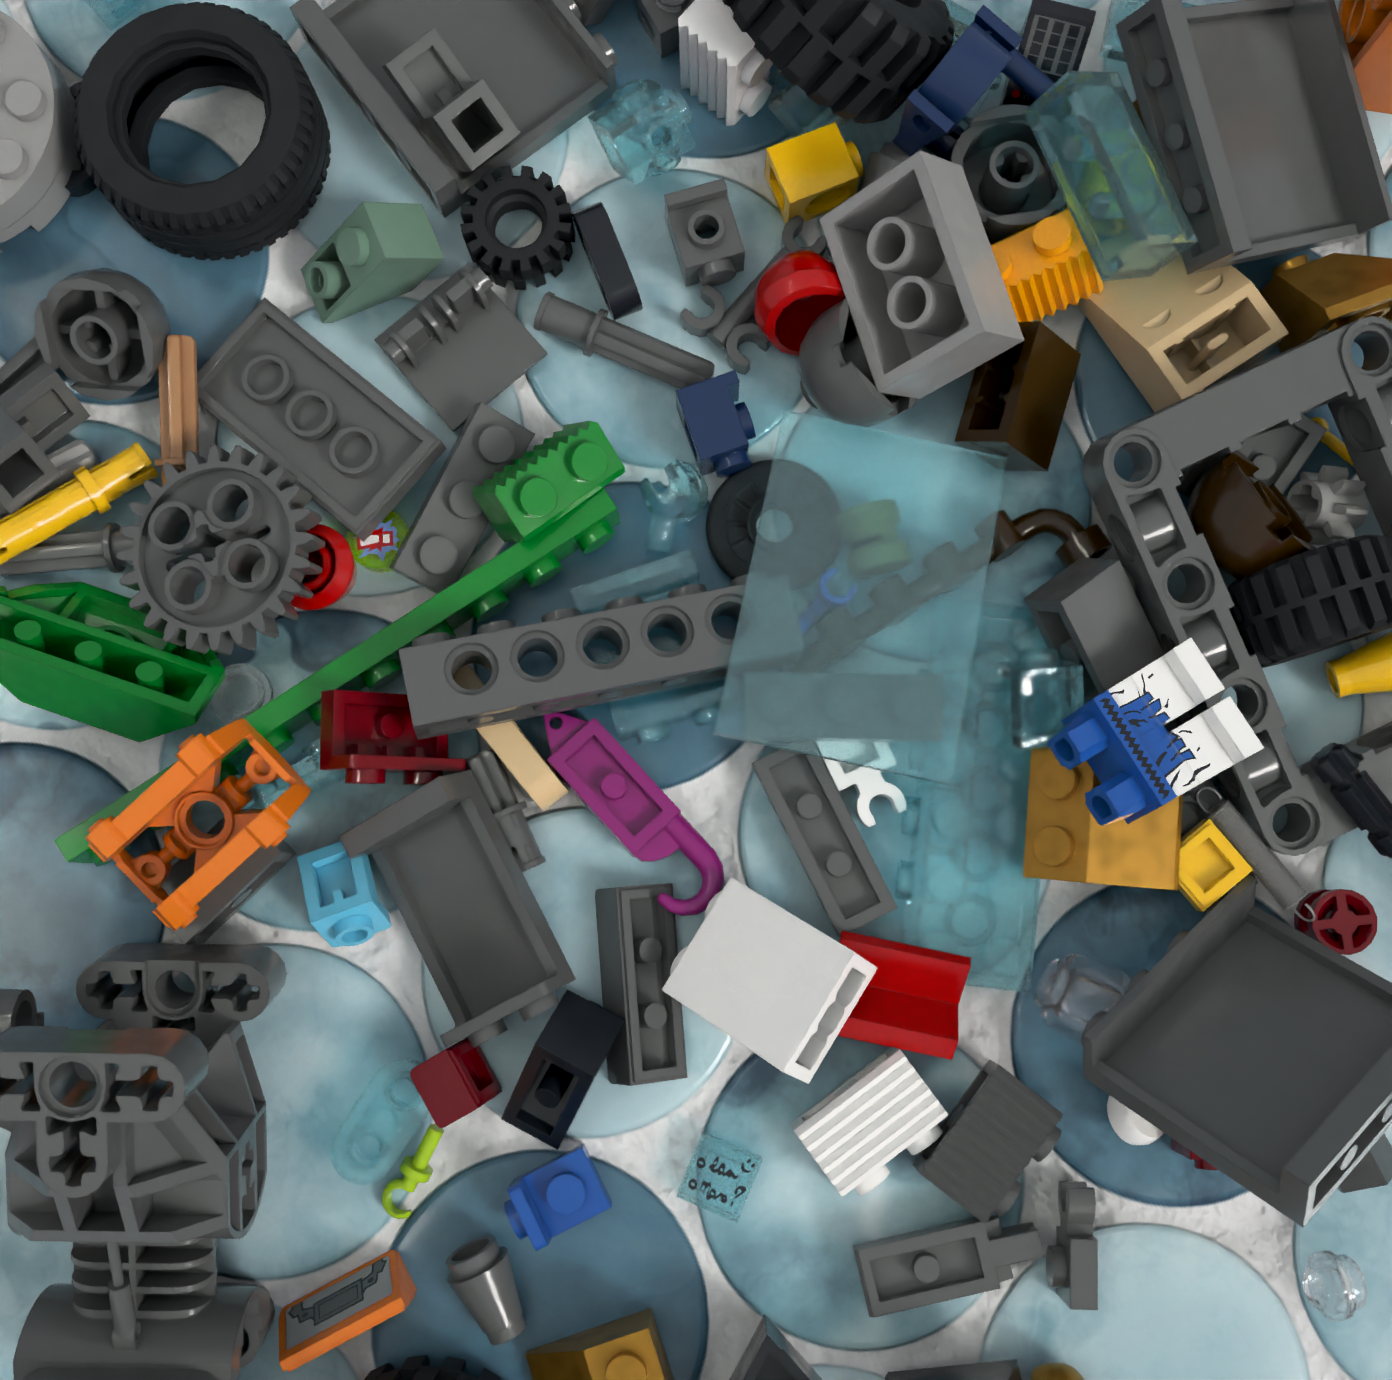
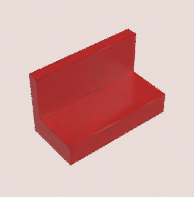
[838,931,971,1060]

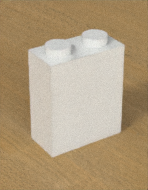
[662,877,878,1084]

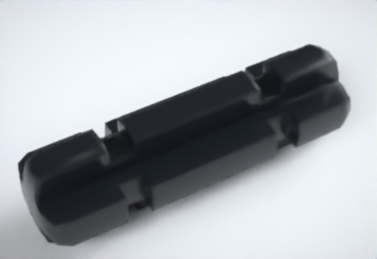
[1311,742,1392,859]

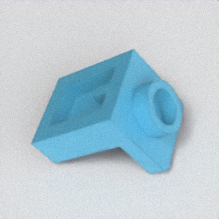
[297,841,392,947]

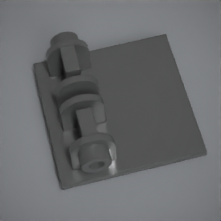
[374,263,548,432]

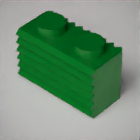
[473,421,625,543]

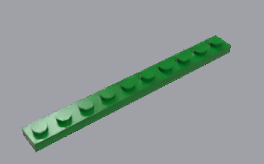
[54,488,621,867]

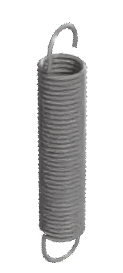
[1196,786,1316,922]

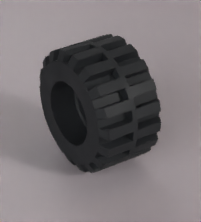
[1227,535,1392,668]

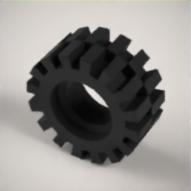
[460,165,575,290]

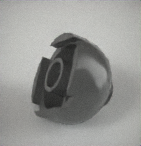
[34,267,171,401]
[799,298,917,428]

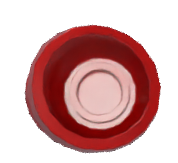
[754,250,846,356]

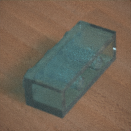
[1024,71,1198,282]

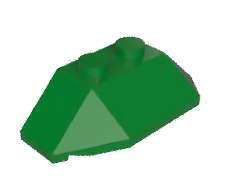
[0,582,226,742]

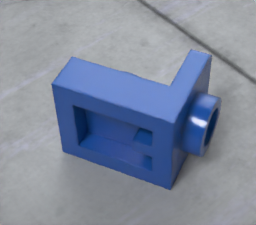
[504,1143,612,1251]

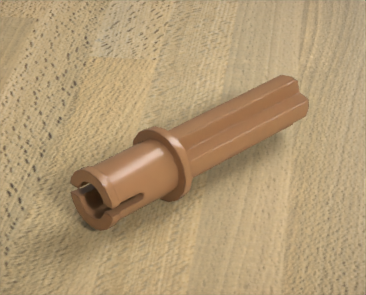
[154,334,199,524]

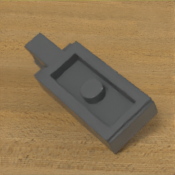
[853,1216,1044,1318]

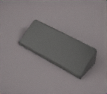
[595,883,687,1086]

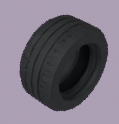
[74,2,331,261]

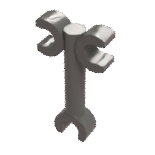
[680,215,827,375]

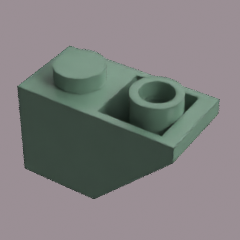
[301,202,445,323]

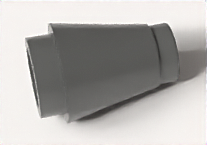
[446,1235,527,1345]

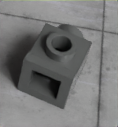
[664,178,745,287]

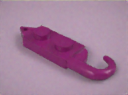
[543,712,725,916]

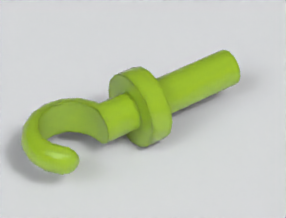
[381,1124,444,1219]

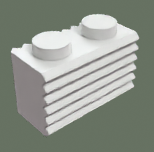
[678,0,773,126]
[791,1047,949,1197]

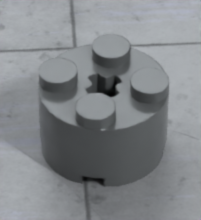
[949,104,1078,245]

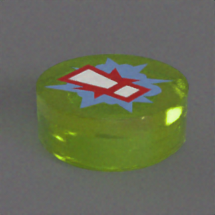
[346,511,409,573]

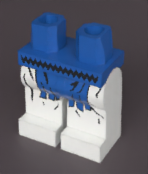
[1048,638,1264,826]

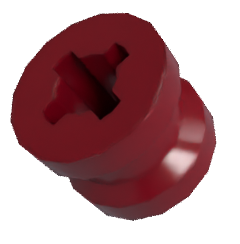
[1294,889,1377,955]

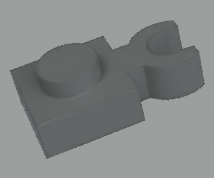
[1046,1181,1098,1310]

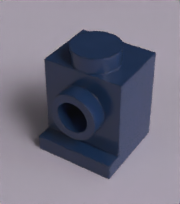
[675,370,756,478]

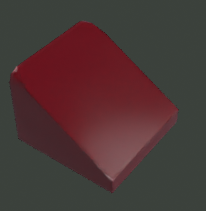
[410,1037,502,1128]

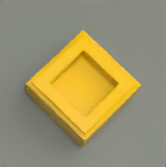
[1178,819,1253,912]

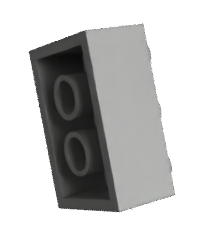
[819,150,1024,399]

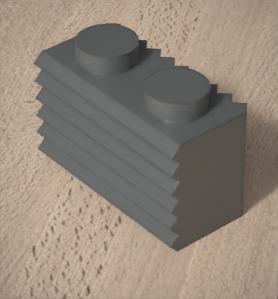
[912,1059,1063,1223]

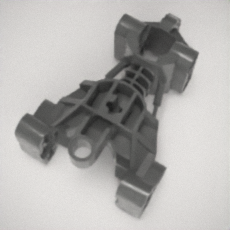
[0,943,287,1380]

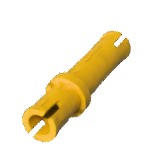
[0,442,159,565]

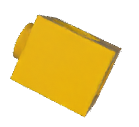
[764,122,863,224]

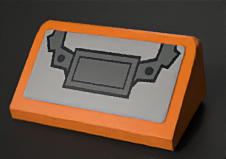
[279,1250,417,1372]

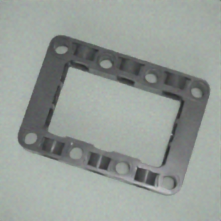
[1082,316,1392,856]

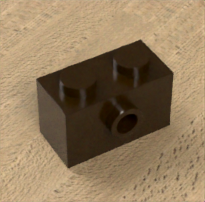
[954,321,1081,471]

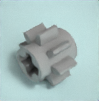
[1287,465,1369,545]

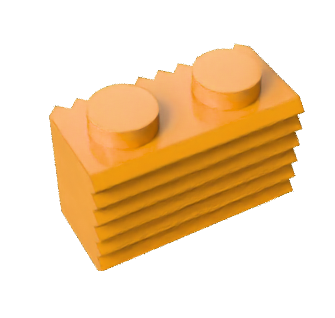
[991,206,1104,322]

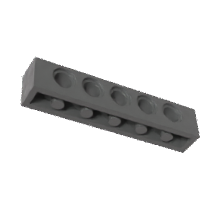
[398,572,805,740]

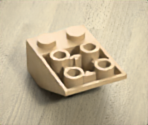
[1078,207,1289,412]

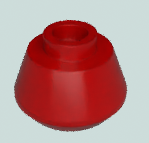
[290,524,357,610]

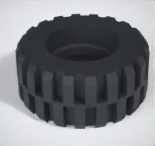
[722,0,954,124]

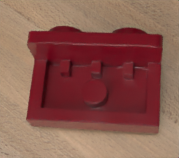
[320,689,466,786]

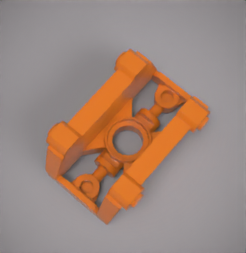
[85,718,311,931]

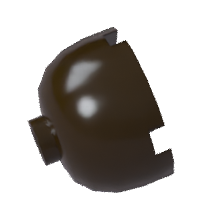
[1188,450,1316,579]

